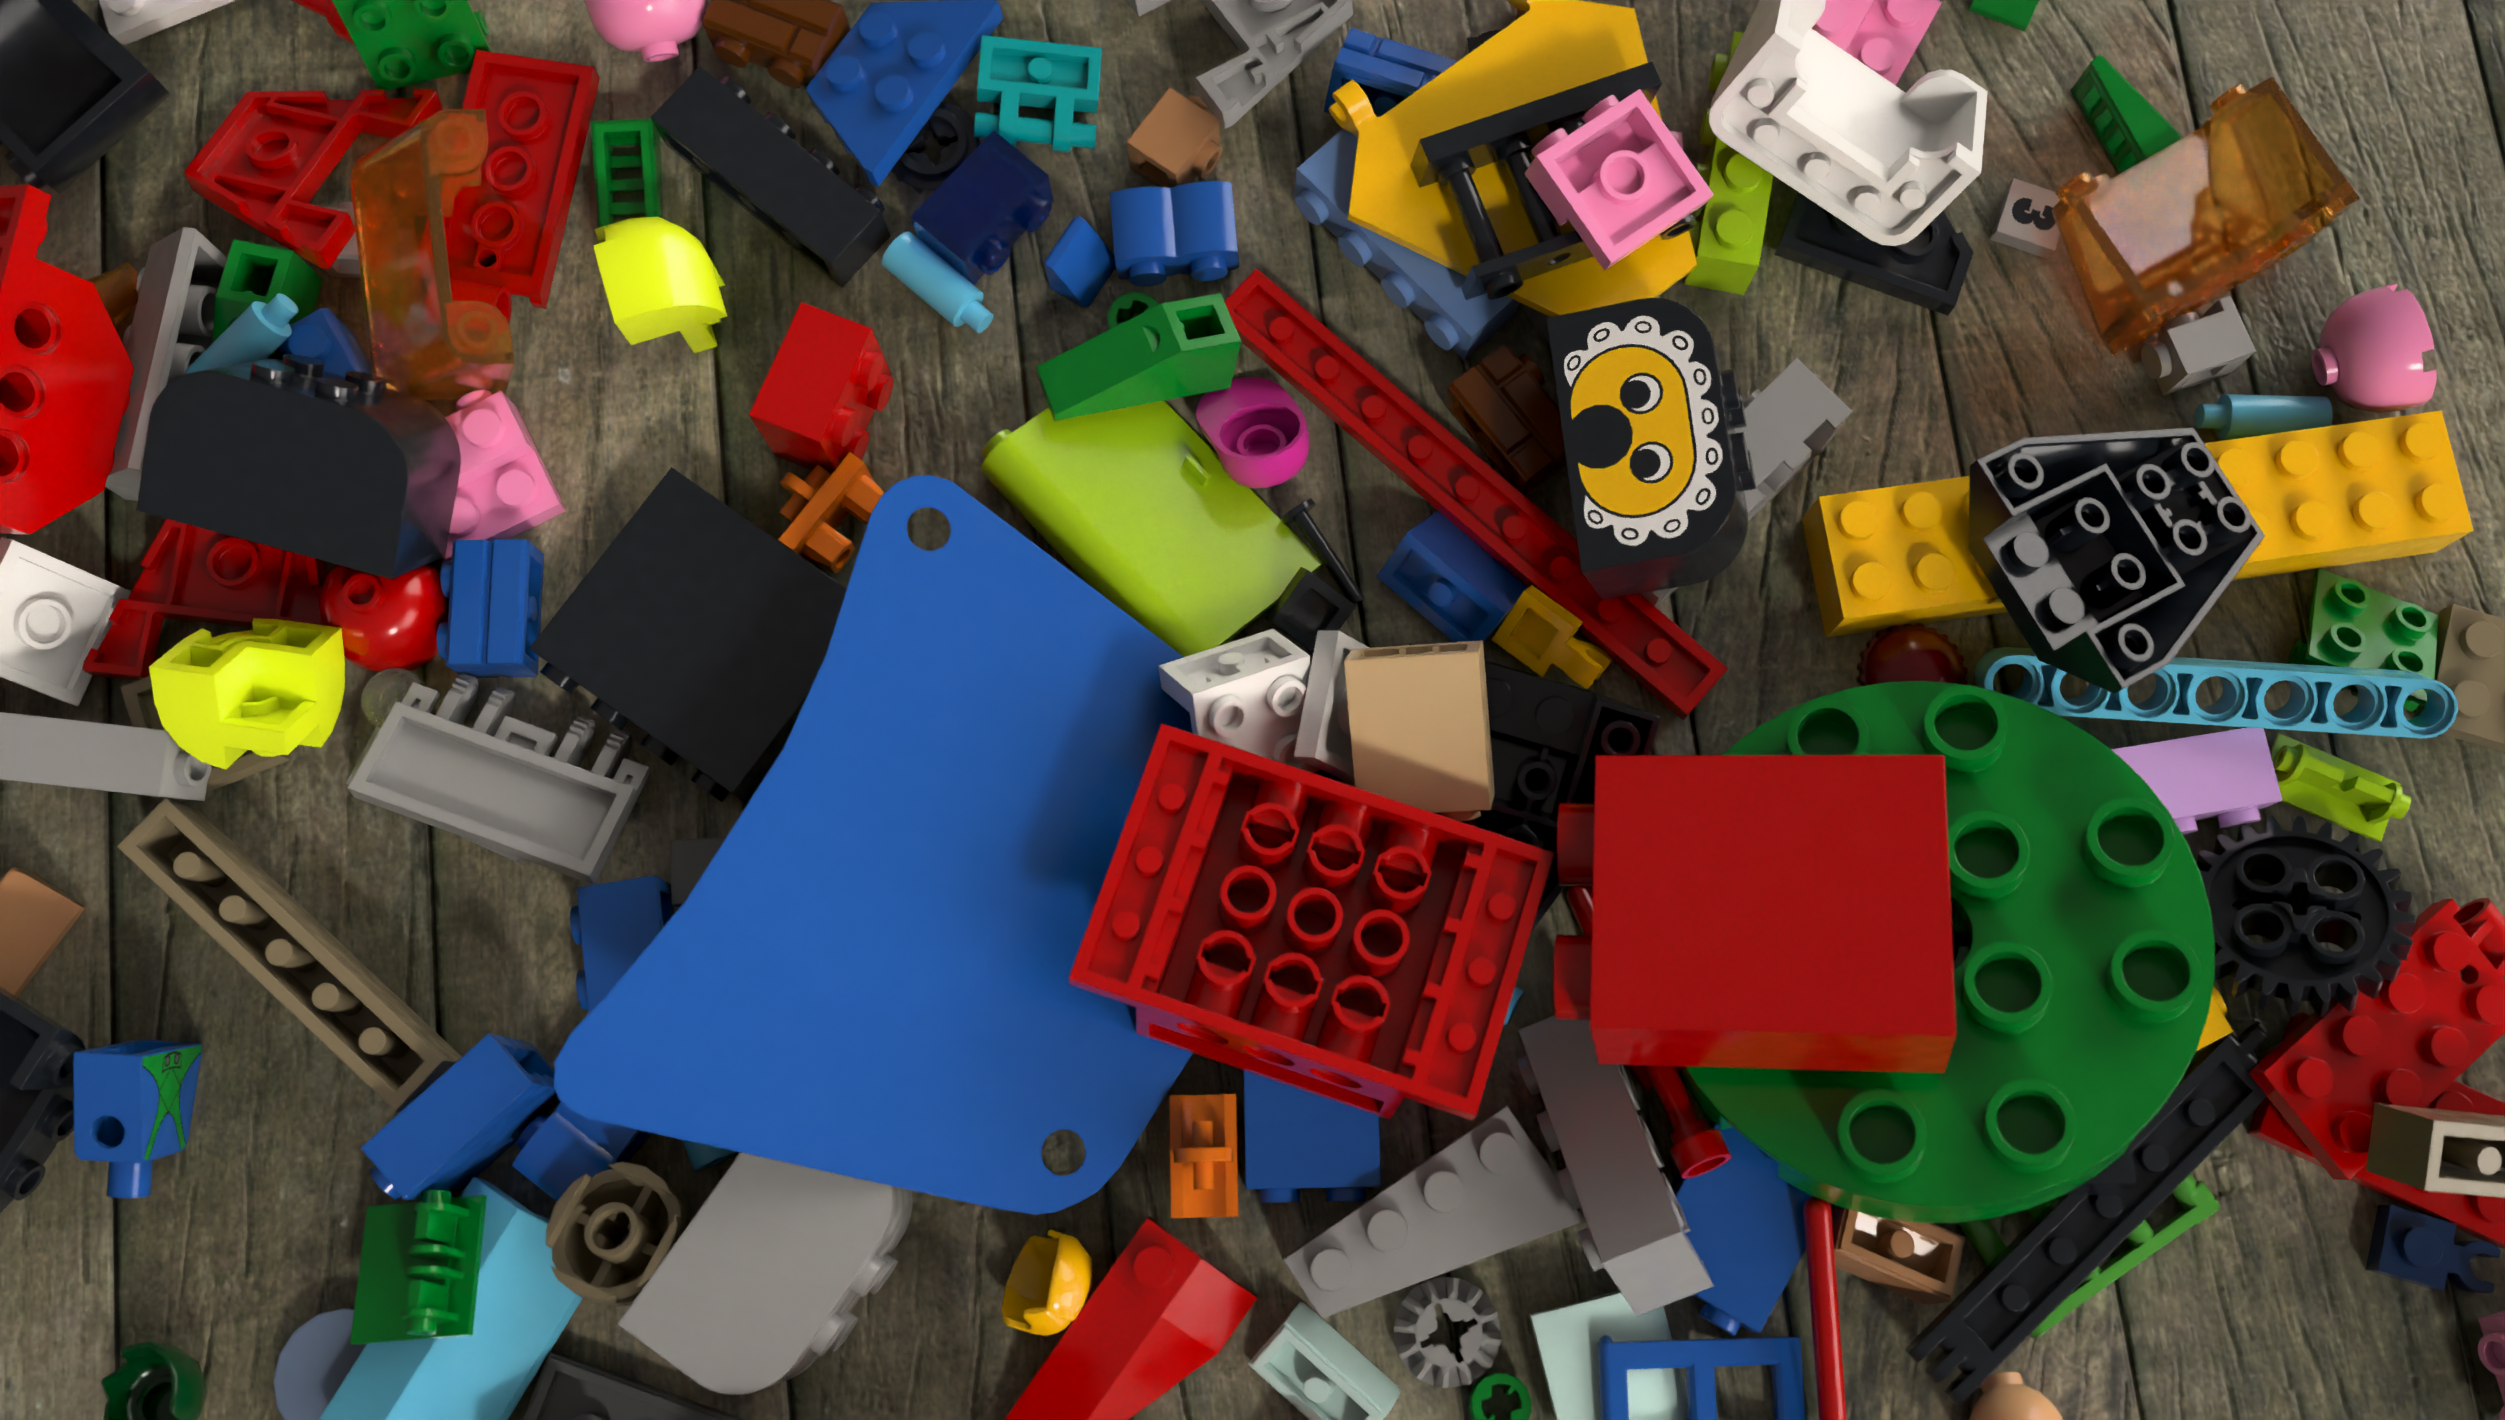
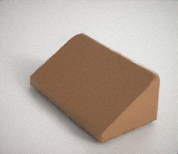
[0,867,86,997]
[1832,1205,1966,1305]

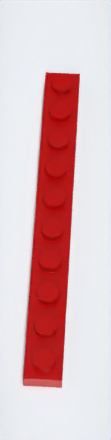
[1224,268,1728,720]

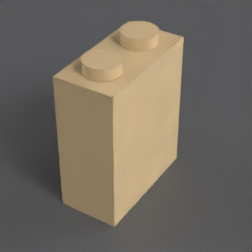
[1344,640,1495,821]

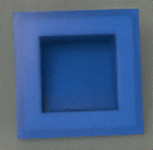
[1044,215,1116,308]

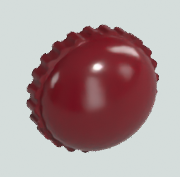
[1856,623,1968,686]

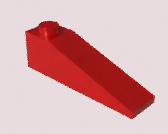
[1004,1217,1258,1420]

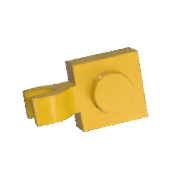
[1492,585,1613,689]

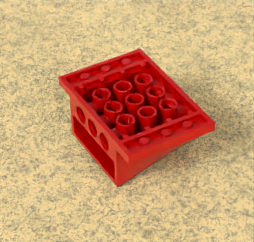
[0,184,134,534]
[1069,723,1554,1120]

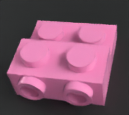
[1812,0,1942,86]
[1524,89,1714,271]
[444,390,567,561]

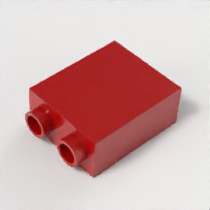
[1554,755,1956,1073]

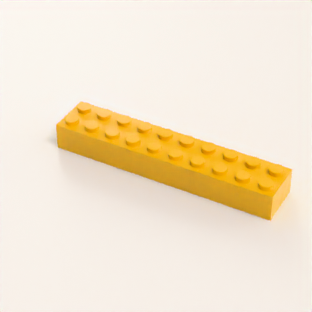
[1802,410,2474,638]

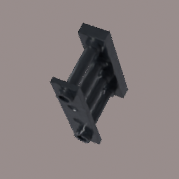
[1410,61,1706,300]

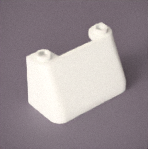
[1709,0,1988,246]

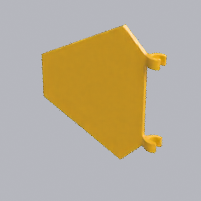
[1329,0,1697,317]

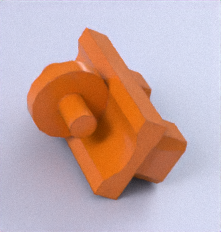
[778,452,884,574]
[1169,1094,1239,1218]

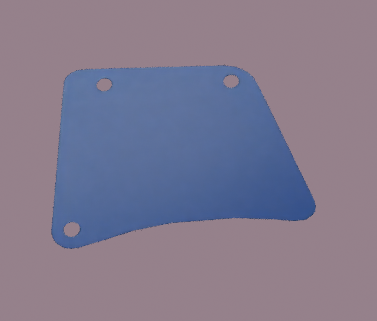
[554,475,1339,1215]

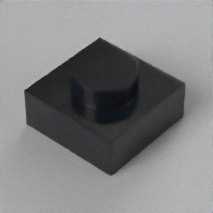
[1265,567,1357,653]

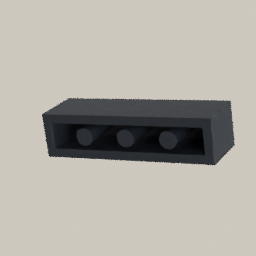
[650,66,890,288]

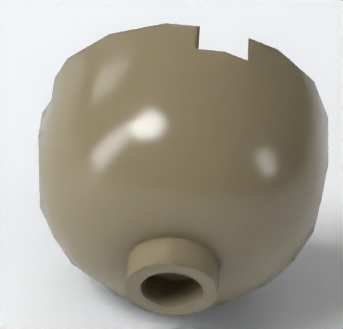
[546,1162,691,1307]

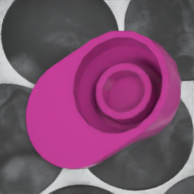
[1196,377,1310,488]

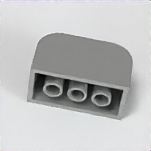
[618,1152,912,1395]

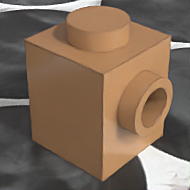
[1127,87,1222,188]

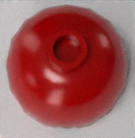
[318,563,449,674]

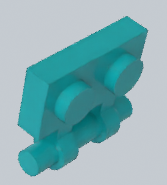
[974,35,1102,153]

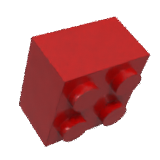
[749,302,894,474]

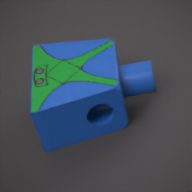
[73,1039,203,1198]

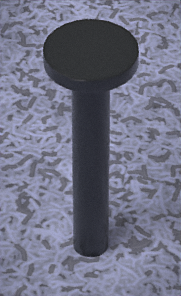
[1281,499,1365,605]

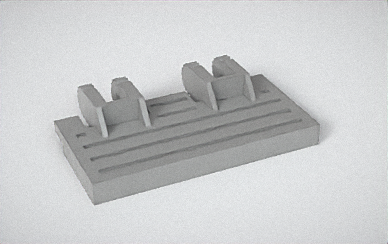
[347,673,651,885]

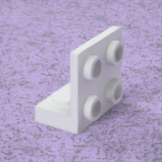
[1158,629,1319,773]

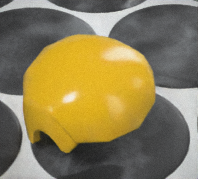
[1001,1229,1093,1336]

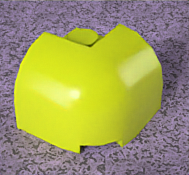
[593,217,727,353]
[149,618,345,770]

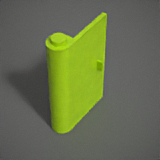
[981,401,1323,657]

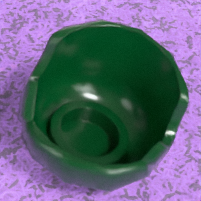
[101,1342,208,1420]

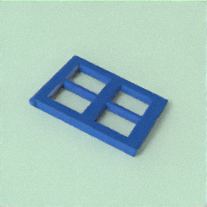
[1597,1335,1806,1420]

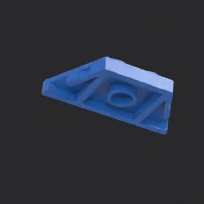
[805,0,1003,187]

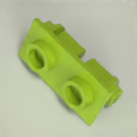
[2270,733,2411,842]

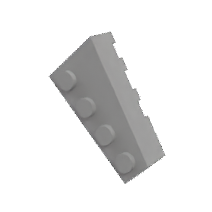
[1640,358,1852,608]
[1517,1015,1714,1316]
[1282,1106,1586,1319]

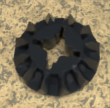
[892,101,980,194]

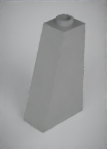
[0,712,212,801]

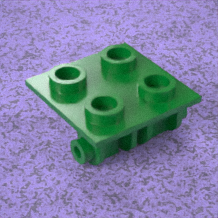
[332,0,492,91]
[2288,568,2439,712]
[350,1190,487,1345]

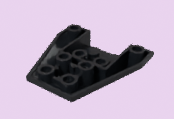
[1969,428,2265,694]
[1408,643,1661,933]

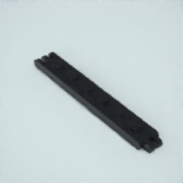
[1906,1021,2280,1404]

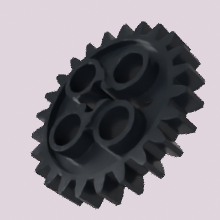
[2197,816,2416,1017]

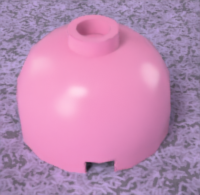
[585,0,707,62]
[2311,284,2437,413]

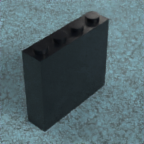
[529,467,847,804]

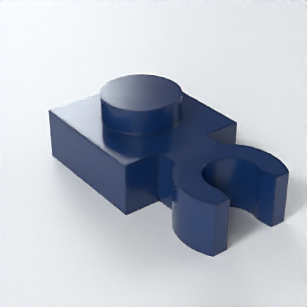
[2366,1205,2501,1293]

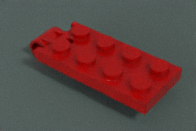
[420,50,600,336]
[2249,898,2505,1180]

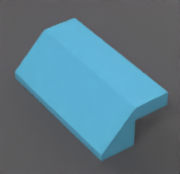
[320,1176,583,1420]

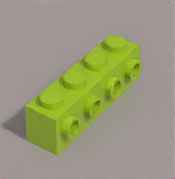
[1684,31,1773,295]

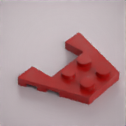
[183,89,443,270]
[82,519,325,681]

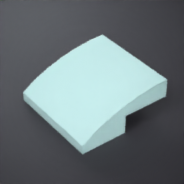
[1529,1291,1688,1420]

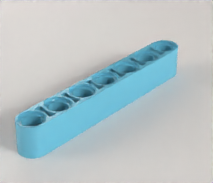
[1974,647,2458,738]

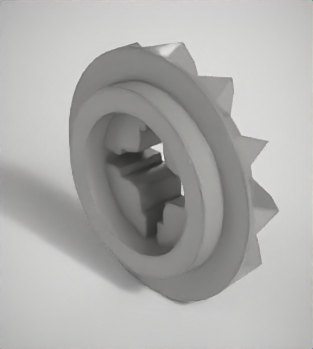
[1393,1277,1502,1388]

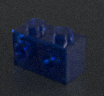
[910,131,1054,285]

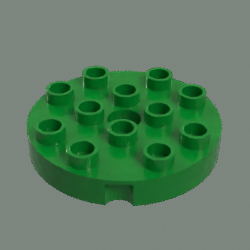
[1676,681,2215,1223]

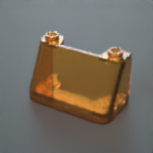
[2051,77,2360,356]
[351,109,514,400]

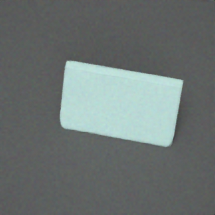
[1248,1302,1401,1420]

